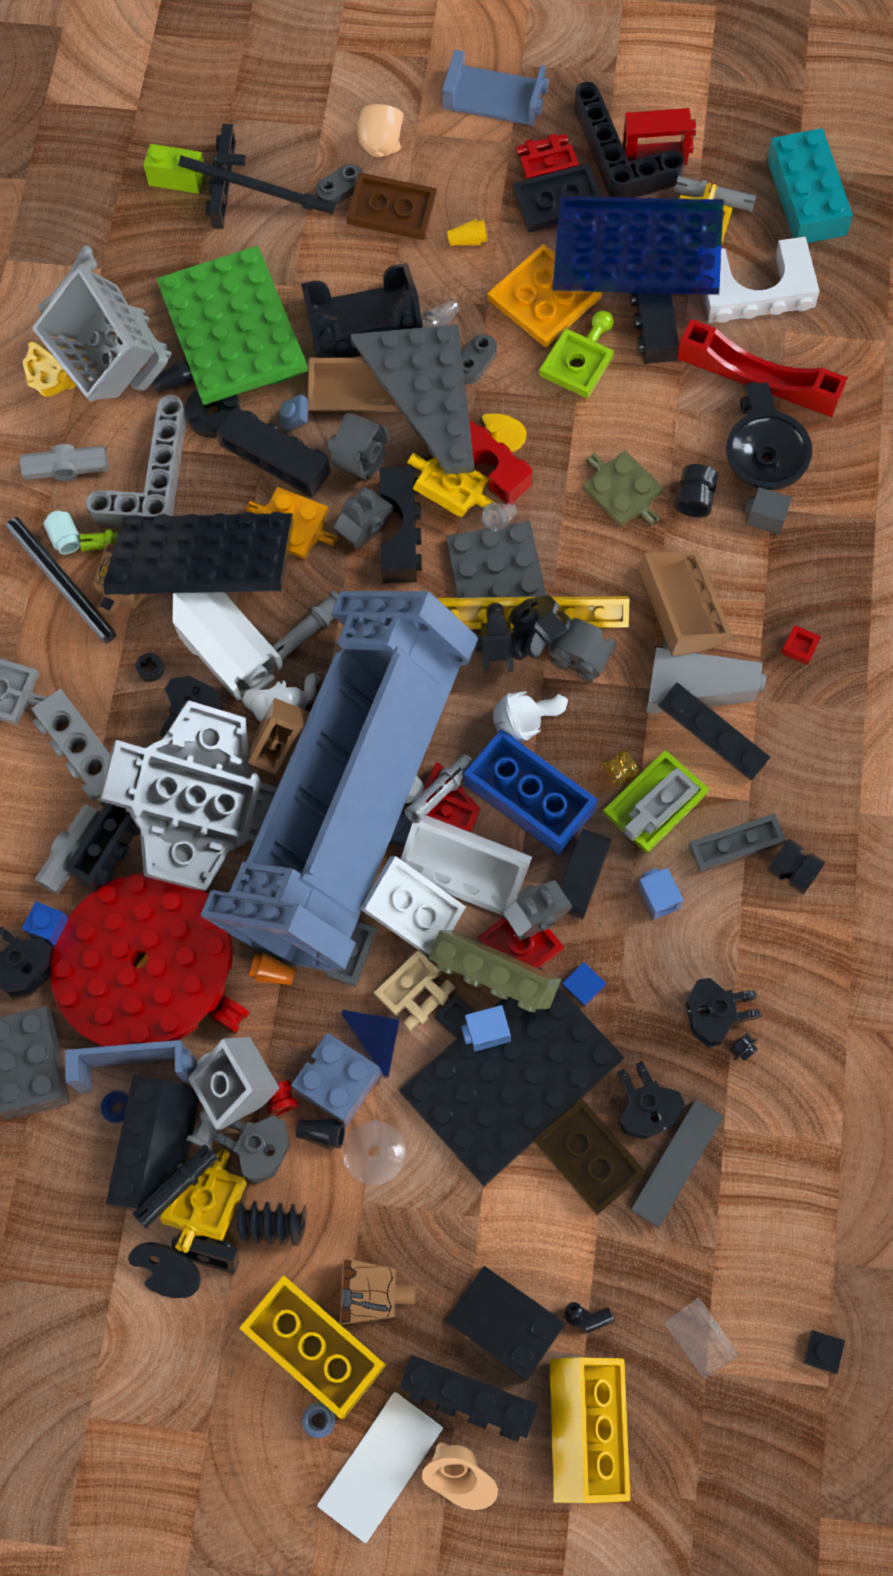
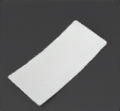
[318,1392,443,1543]

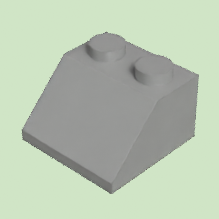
[188,1037,279,1130]

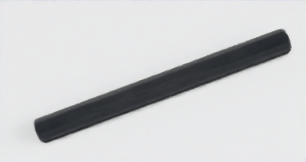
[6,517,116,643]

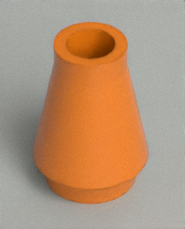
[248,952,296,986]

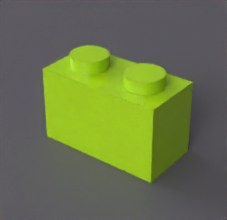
[143,143,205,194]

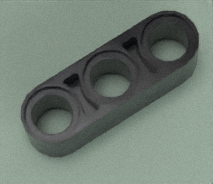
[561,829,612,919]

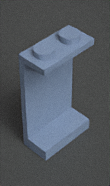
[442,50,549,126]
[65,1040,197,1093]

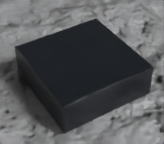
[434,994,475,1039]

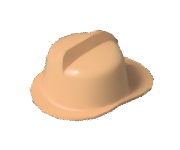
[422,1442,498,1510]

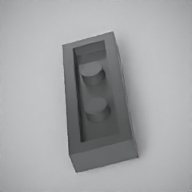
[688,813,786,873]

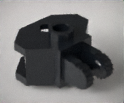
[508,595,573,660]
[476,602,516,673]
[160,676,224,737]
[0,926,53,998]
[685,978,761,1048]
[617,1061,685,1140]

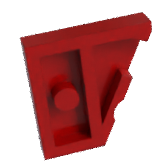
[422,762,481,833]

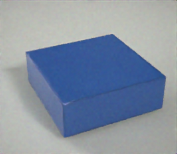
[562,962,606,1007]

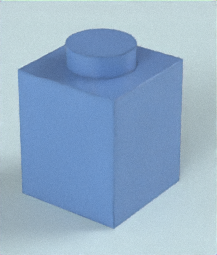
[638,868,684,920]
[461,1005,511,1052]

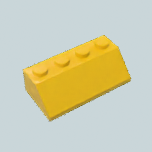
[550,1357,630,1503]

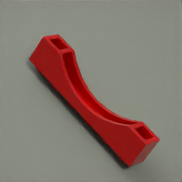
[677,319,848,418]

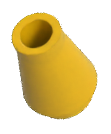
[447,218,488,247]

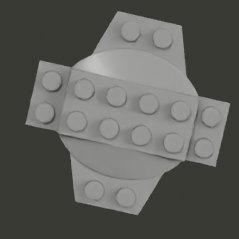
[99,701,278,891]

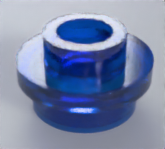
[101,1091,128,1123]

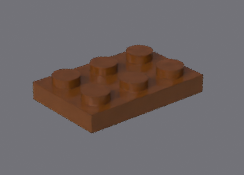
[346,172,437,240]

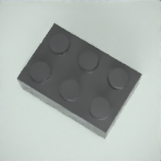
[0,1006,70,1119]

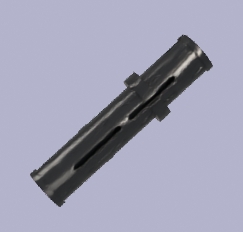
[132,1144,219,1229]

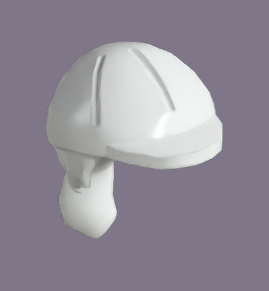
[242,673,321,723]
[493,691,568,742]

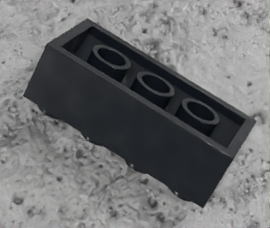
[106,1075,199,1215]

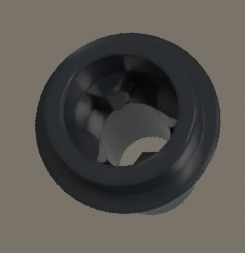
[152,359,194,393]
[296,1119,345,1151]

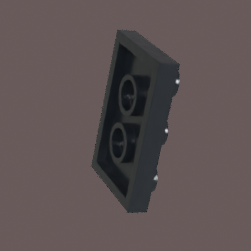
[512,163,605,233]

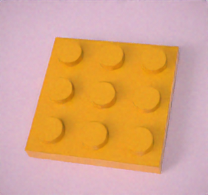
[487,244,603,348]

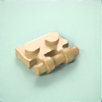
[374,950,455,1031]

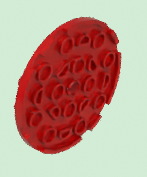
[51,872,233,1047]

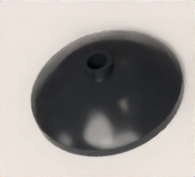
[726,411,812,490]

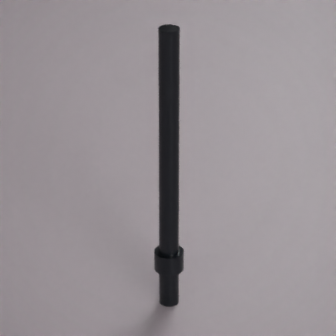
[178,155,336,215]

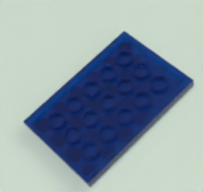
[553,196,724,295]

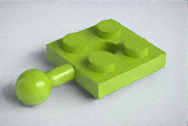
[539,310,614,399]

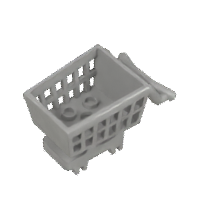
[32,245,172,401]

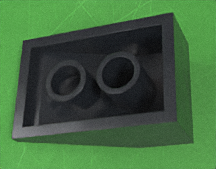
[446,1266,565,1381]

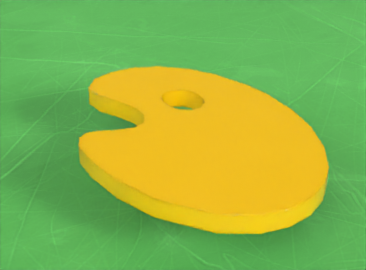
[482,413,526,453]

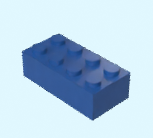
[464,729,598,856]

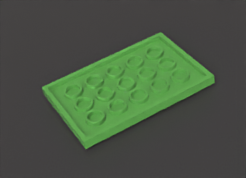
[156,246,308,405]

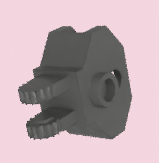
[333,487,393,549]
[502,880,572,941]
[213,1116,290,1184]

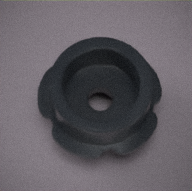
[729,1032,758,1061]

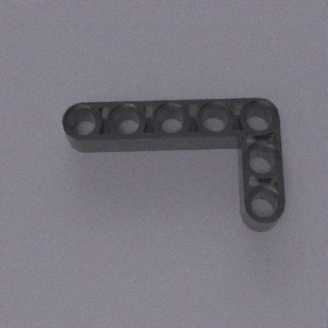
[574,82,684,201]

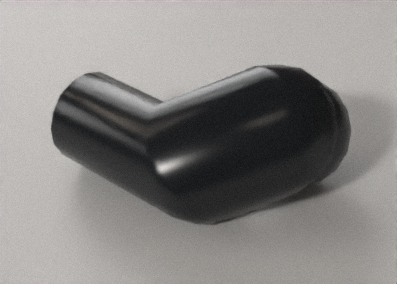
[564,1302,614,1333]

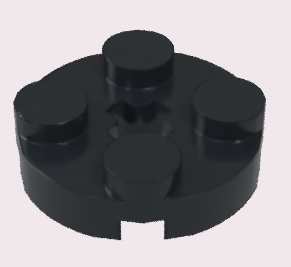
[185,390,240,438]

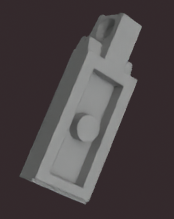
[624,768,699,841]

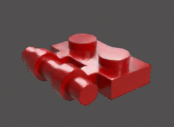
[515,133,579,180]

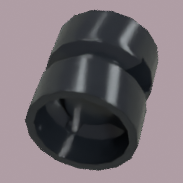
[675,464,719,518]
[767,838,826,895]

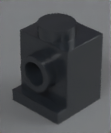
[740,382,776,416]

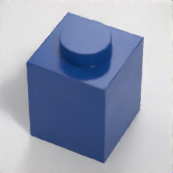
[22,901,68,948]

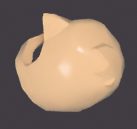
[357,104,404,158]

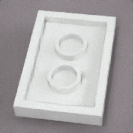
[360,856,466,957]

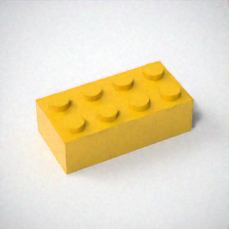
[239,1275,387,1419]

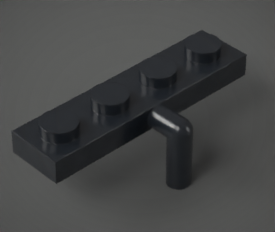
[206,124,246,229]

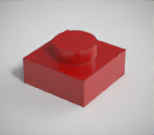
[781,625,821,665]

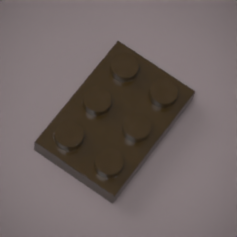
[533,1098,646,1216]

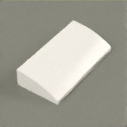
[400,815,532,916]

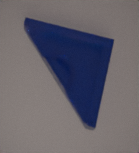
[342,1010,400,1078]

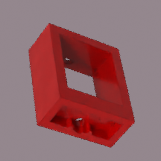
[622,108,696,165]

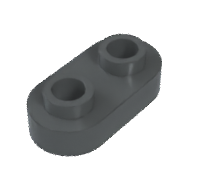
[316,164,363,205]
[462,334,497,384]

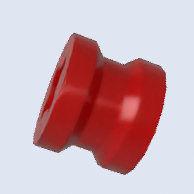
[210,996,250,1034]
[267,1081,299,1117]

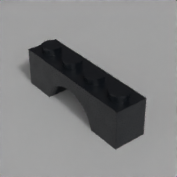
[379,467,422,583]

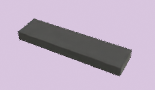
[631,1100,724,1228]

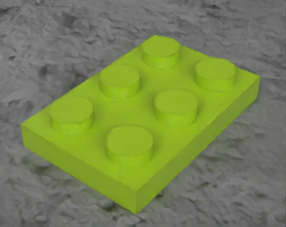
[603,750,710,854]

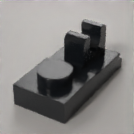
[171,1232,239,1274]

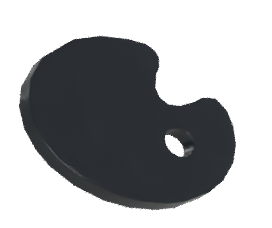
[128,1242,201,1298]

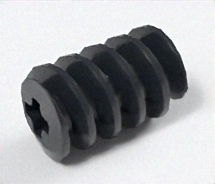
[237,1199,307,1246]

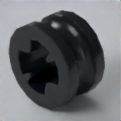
[136,653,164,682]

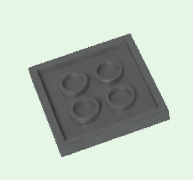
[446,521,546,598]

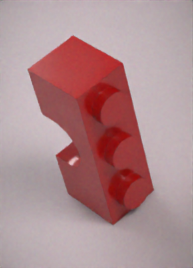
[469,420,533,506]

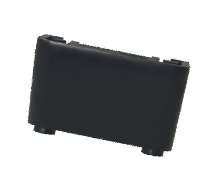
[301,263,423,358]

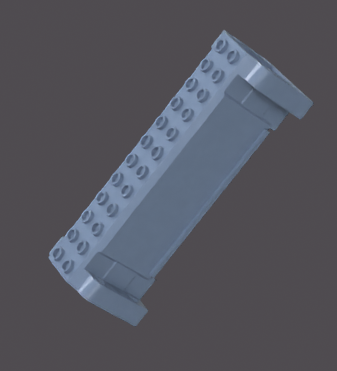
[200,591,478,973]

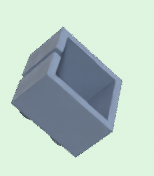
[291,1033,382,1127]

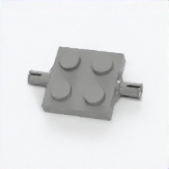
[0,659,47,726]

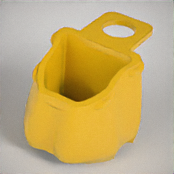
[23,338,91,397]

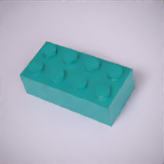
[767,128,853,243]

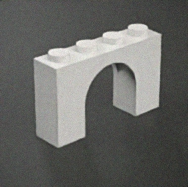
[695,237,820,323]

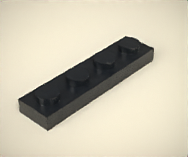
[657,682,770,781]

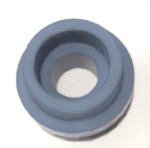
[302,1403,336,1438]

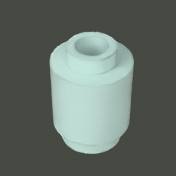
[43,510,80,555]

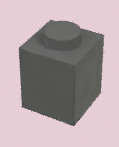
[745,487,792,535]

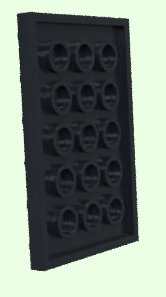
[103,512,294,595]
[399,967,625,1187]

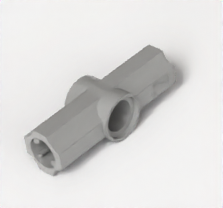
[20,444,109,481]
[34,804,100,894]

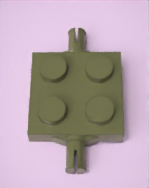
[583,450,663,528]

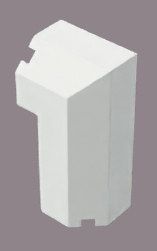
[173,592,283,701]

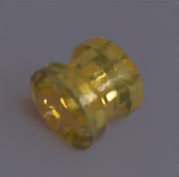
[602,749,639,786]

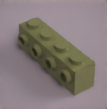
[428,930,561,1012]

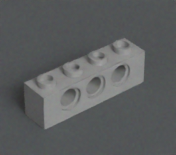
[31,688,110,806]

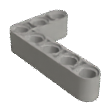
[86,395,187,527]

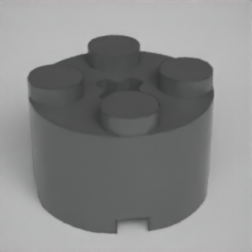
[327,413,390,479]
[547,618,616,683]

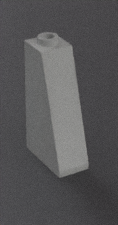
[646,648,766,714]

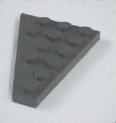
[351,324,474,475]

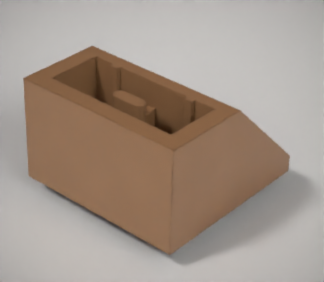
[248,698,310,774]

